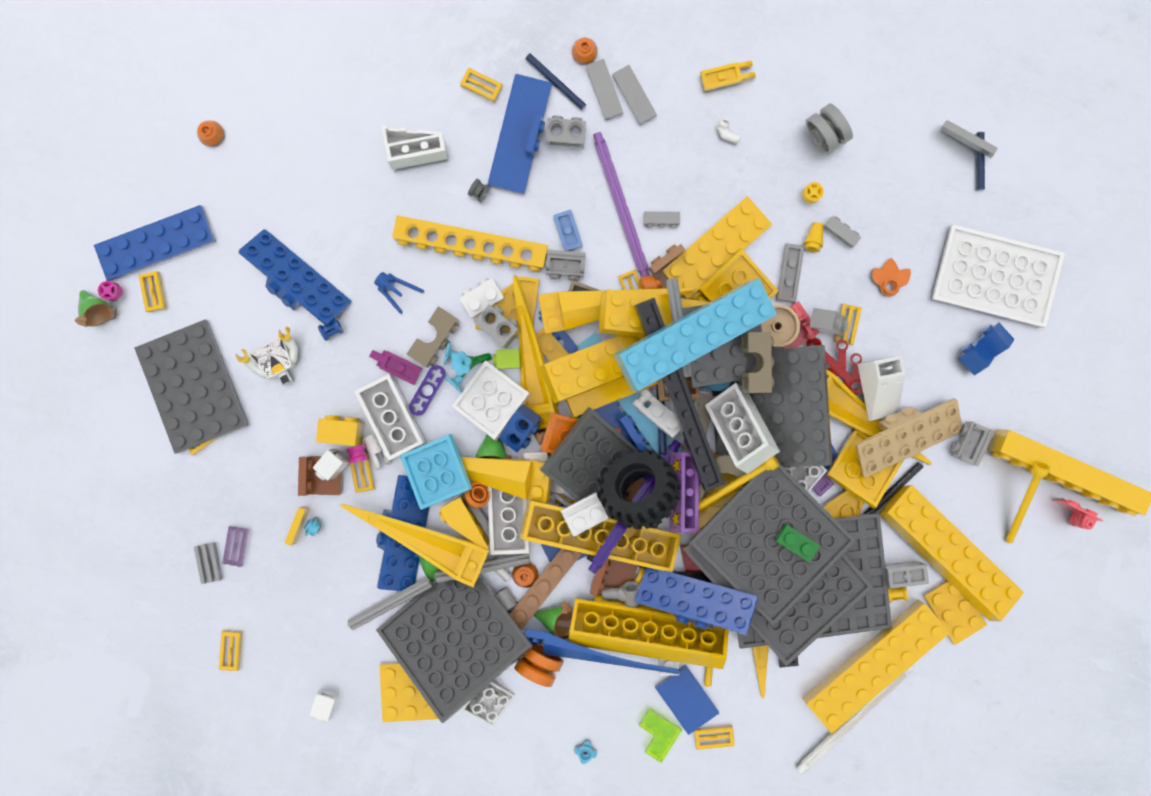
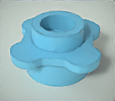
[304,517,321,536]
[574,741,597,764]

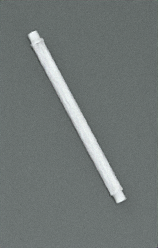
[796,667,913,774]

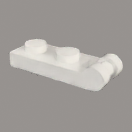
[632,389,681,439]

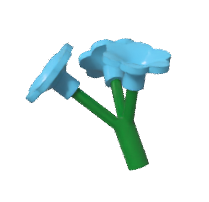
[444,342,492,393]

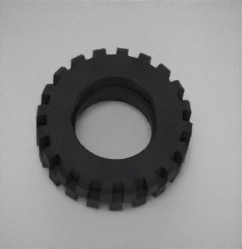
[600,449,680,530]

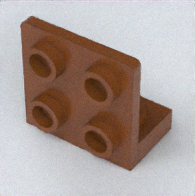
[298,456,342,496]
[590,559,637,600]

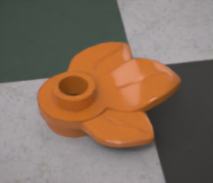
[872,258,911,297]

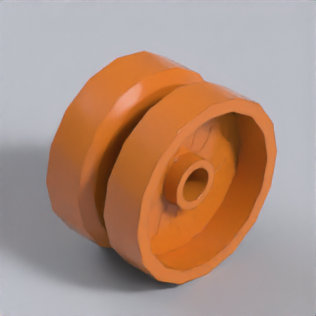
[514,643,564,687]

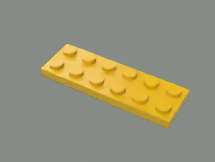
[662,196,773,299]

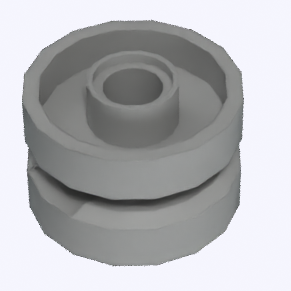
[806,103,853,155]

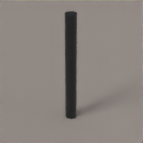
[863,462,924,514]

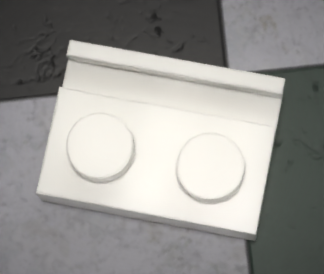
[560,492,608,537]

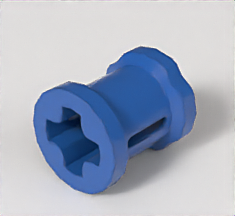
[318,318,343,341]

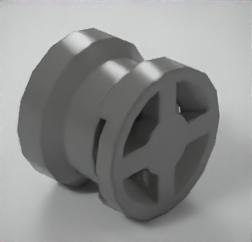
[468,178,491,203]

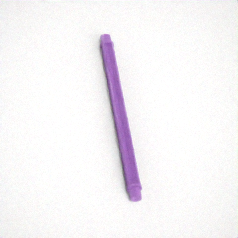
[593,132,650,277]

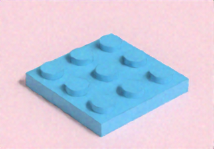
[400,434,473,510]

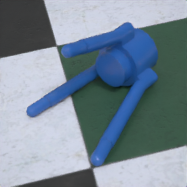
[374,272,424,314]

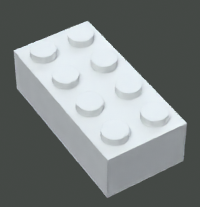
[354,374,426,461]
[705,383,780,474]
[487,486,530,555]

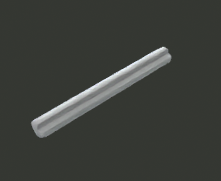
[666,278,693,377]
[435,553,530,583]
[348,577,432,630]

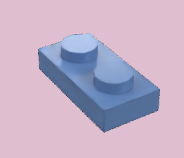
[553,209,583,251]

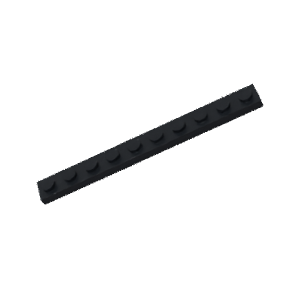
[634,298,724,492]

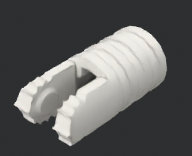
[362,433,391,470]

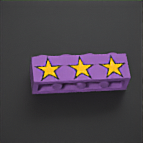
[669,452,699,533]

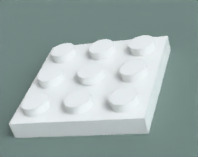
[451,360,531,441]

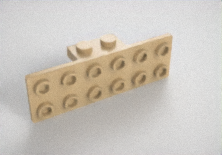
[856,398,962,478]

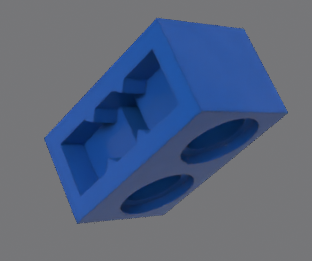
[499,404,542,453]

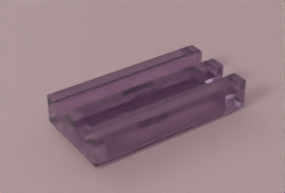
[222,526,249,567]

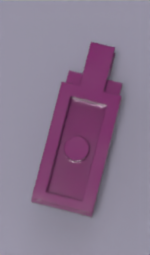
[369,350,423,385]

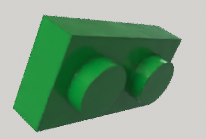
[775,524,820,563]

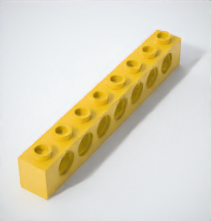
[392,215,548,272]

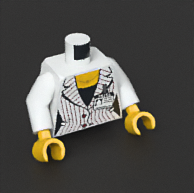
[236,327,298,386]

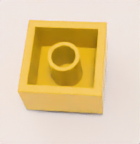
[316,415,365,446]

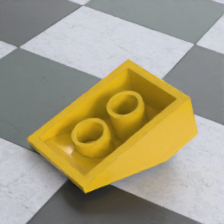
[439,496,490,549]

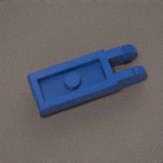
[538,311,577,353]

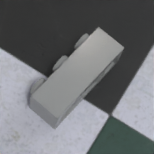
[643,211,680,228]
[823,216,861,249]

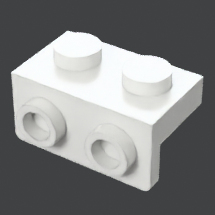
[459,278,504,318]

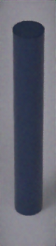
[977,132,985,191]

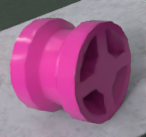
[97,281,123,301]
[346,444,368,464]

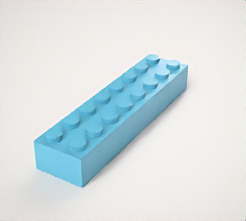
[613,278,777,391]

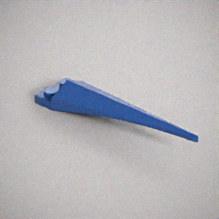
[525,629,679,674]

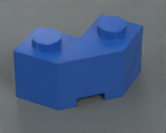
[959,322,1015,376]

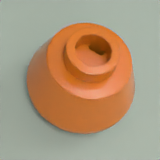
[572,37,598,64]
[197,120,223,146]
[639,275,663,289]
[465,482,490,508]
[512,563,538,588]

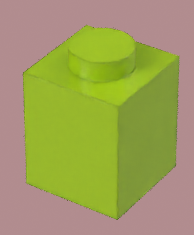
[493,348,520,369]

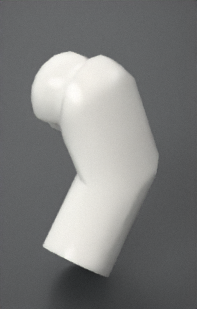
[717,118,740,144]
[492,554,512,582]

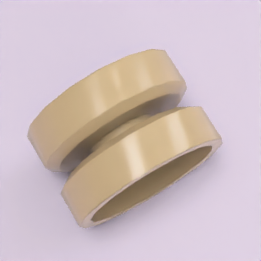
[761,304,800,348]

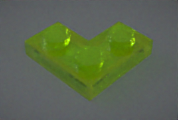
[639,708,682,763]

